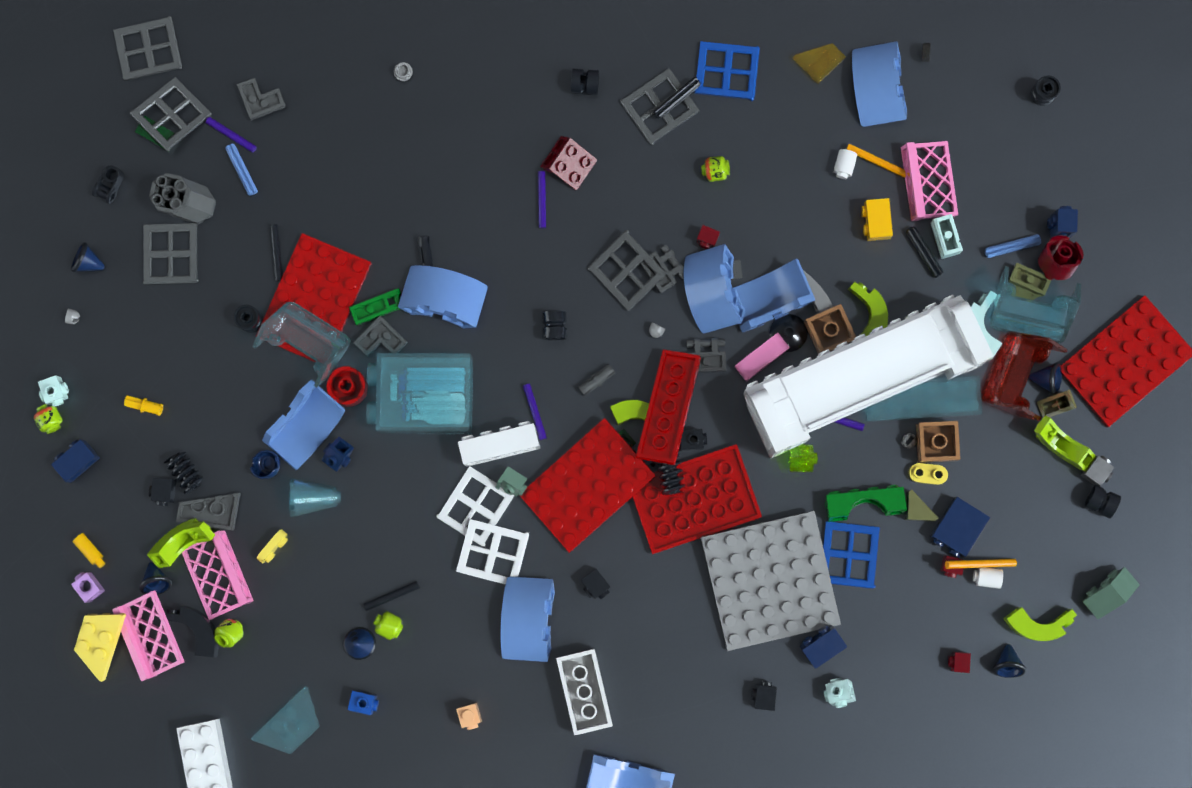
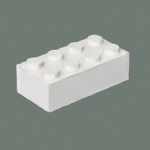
[458,421,541,467]
[556,648,613,735]
[176,719,233,788]

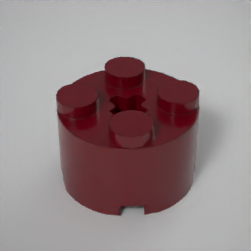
[1038,235,1084,280]

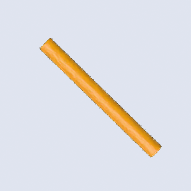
[846,144,910,178]
[945,559,1017,569]

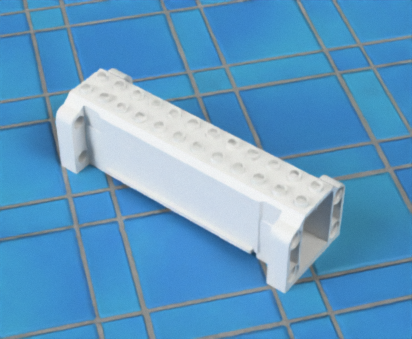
[743,295,994,459]

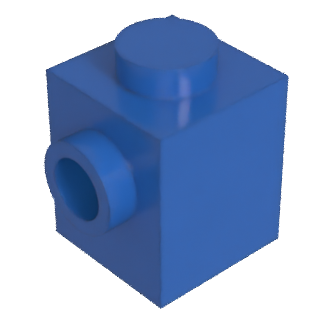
[348,690,379,715]

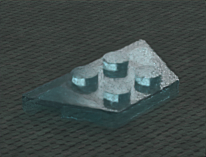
[251,686,320,754]

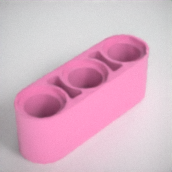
[734,333,790,382]

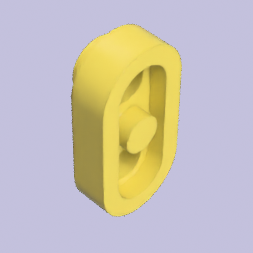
[908,463,948,485]
[256,529,288,564]

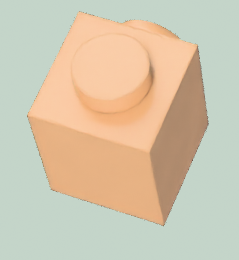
[456,702,482,730]

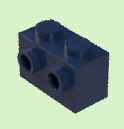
[1047,206,1078,239]
[51,439,100,483]
[799,625,847,669]

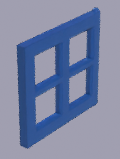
[695,41,760,101]
[823,521,880,589]

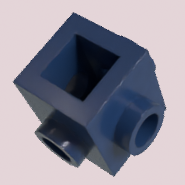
[321,437,354,472]

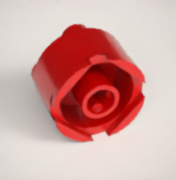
[326,366,368,407]

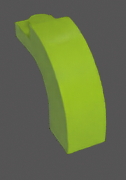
[848,282,888,336]
[610,400,649,425]
[1034,415,1096,472]
[147,518,215,568]
[1003,607,1077,641]

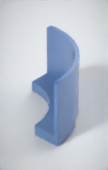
[852,41,907,127]
[684,244,745,333]
[732,259,815,333]
[398,265,488,329]
[262,380,345,470]
[501,577,555,662]
[586,754,675,788]

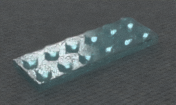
[865,376,983,422]

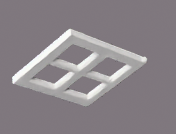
[436,466,514,546]
[456,519,529,584]

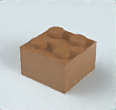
[804,304,856,354]
[916,421,960,463]

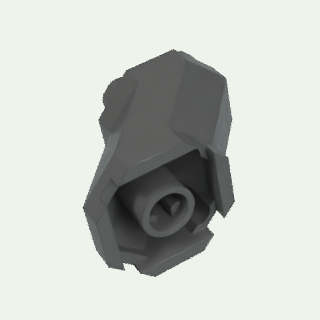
[149,173,216,224]

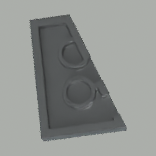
[176,493,241,531]

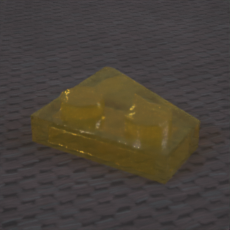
[793,43,846,84]

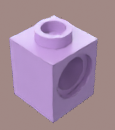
[71,572,105,603]

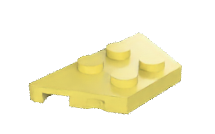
[74,613,126,682]

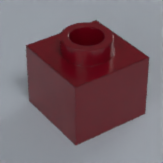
[696,225,720,249]
[940,556,964,578]
[948,652,971,673]

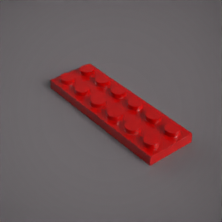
[636,349,701,465]

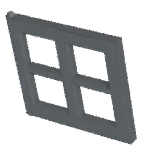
[113,16,182,81]
[620,68,699,145]
[130,77,212,151]
[142,223,199,284]
[588,230,667,311]

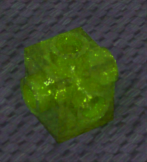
[789,444,818,472]

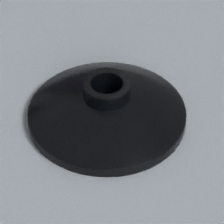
[769,314,808,352]

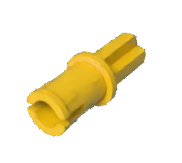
[124,395,163,416]

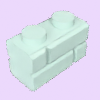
[930,214,963,259]

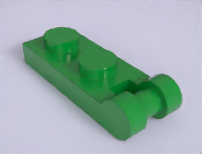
[349,288,402,326]

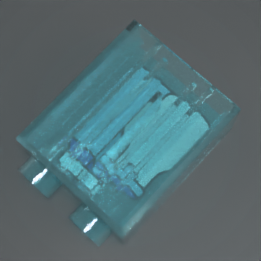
[366,353,473,434]

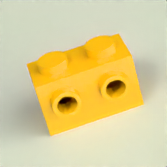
[861,198,893,241]

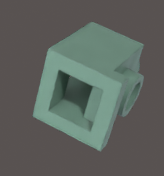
[495,467,527,497]

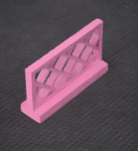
[901,141,958,221]
[182,530,254,620]
[112,591,185,681]

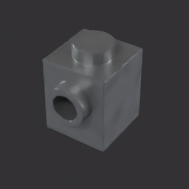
[1081,456,1114,486]

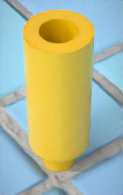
[72,533,106,568]

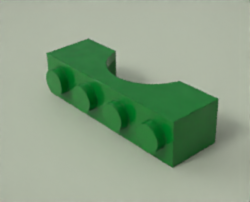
[825,485,907,522]

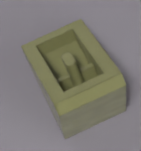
[1037,389,1077,418]
[905,489,938,521]

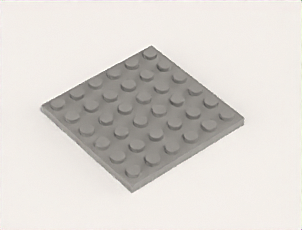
[701,510,841,651]

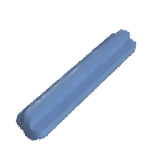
[225,143,258,196]
[985,234,1041,258]

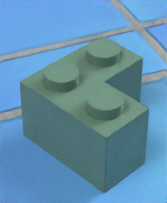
[1083,567,1140,620]

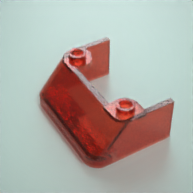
[981,331,1068,421]

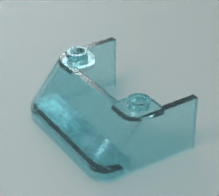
[990,266,1081,344]
[252,302,351,388]

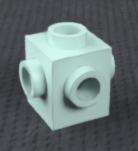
[38,375,69,406]
[824,678,856,708]

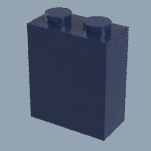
[930,497,990,558]

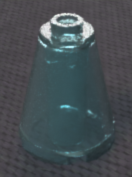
[289,478,341,517]

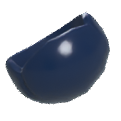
[250,450,280,479]

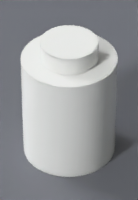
[833,149,858,179]
[973,567,1003,589]

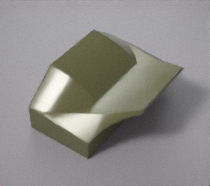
[1008,263,1051,303]

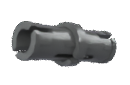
[578,364,616,396]

